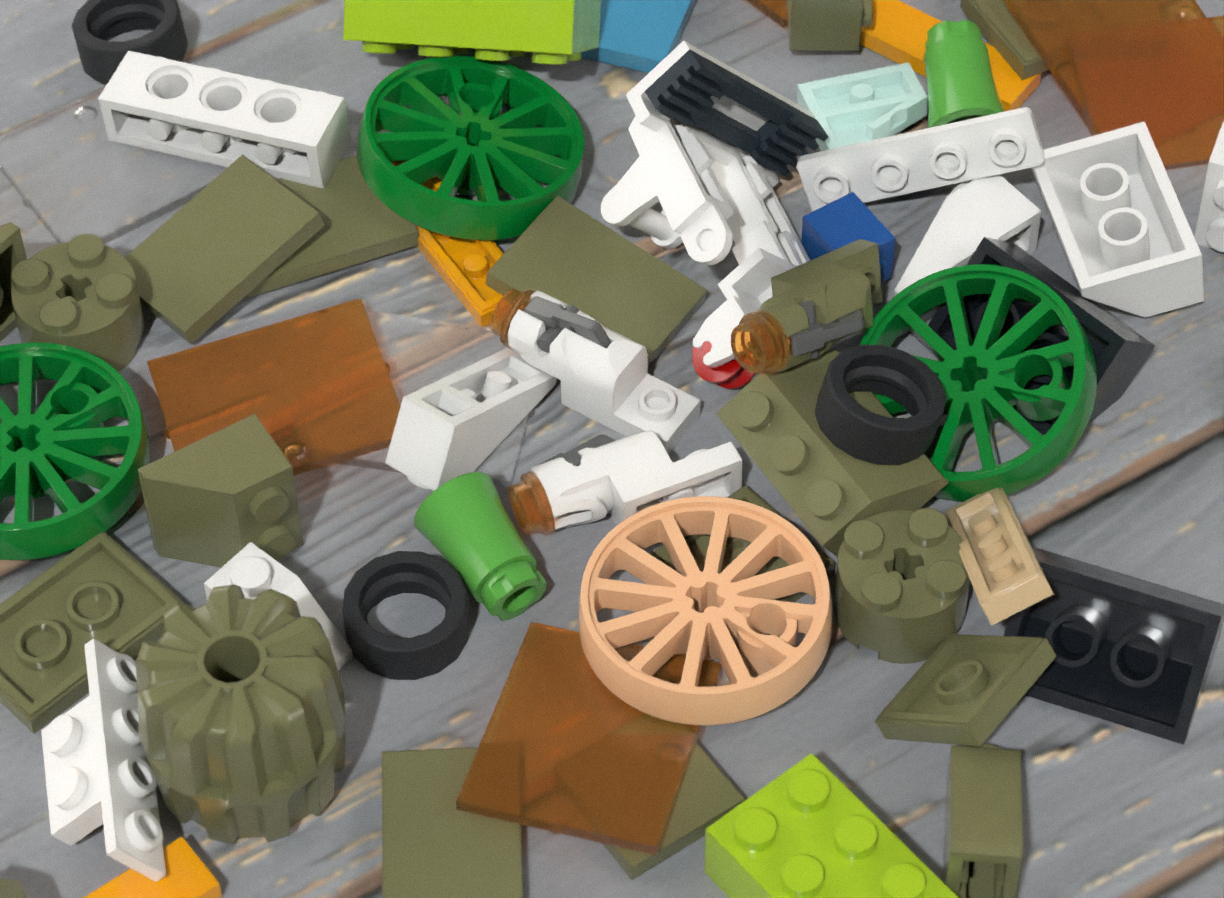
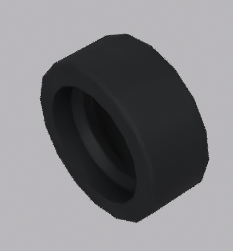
[71,0,188,84]
[815,345,946,465]
[342,551,470,680]

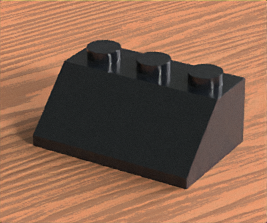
[918,237,1155,435]
[1003,548,1224,745]

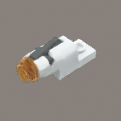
[491,289,701,455]
[508,430,742,535]

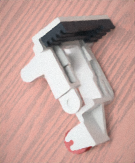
[601,41,829,389]

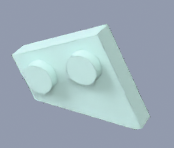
[797,62,927,151]

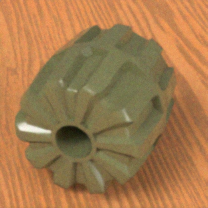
[136,584,346,845]

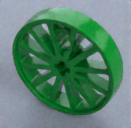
[356,56,584,240]
[860,264,1097,501]
[0,342,150,560]

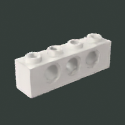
[98,51,352,189]

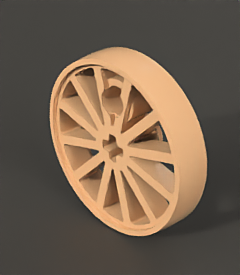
[578,496,832,725]

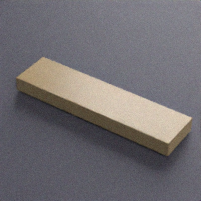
[944,487,1053,626]

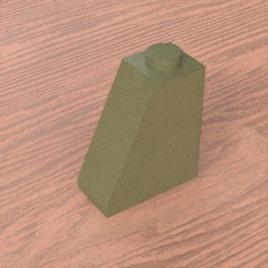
[942,744,1023,898]

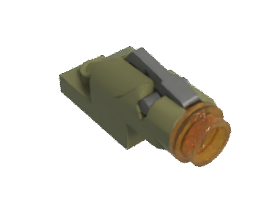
[730,239,883,374]

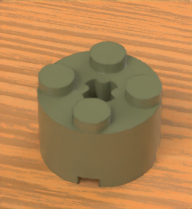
[11,234,145,372]
[834,508,970,664]

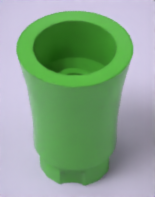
[923,20,1005,128]
[414,472,547,621]

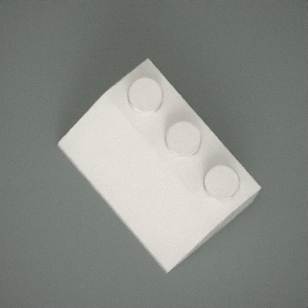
[1031,121,1204,318]

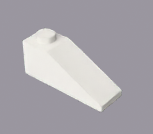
[894,174,1042,337]
[385,347,557,491]

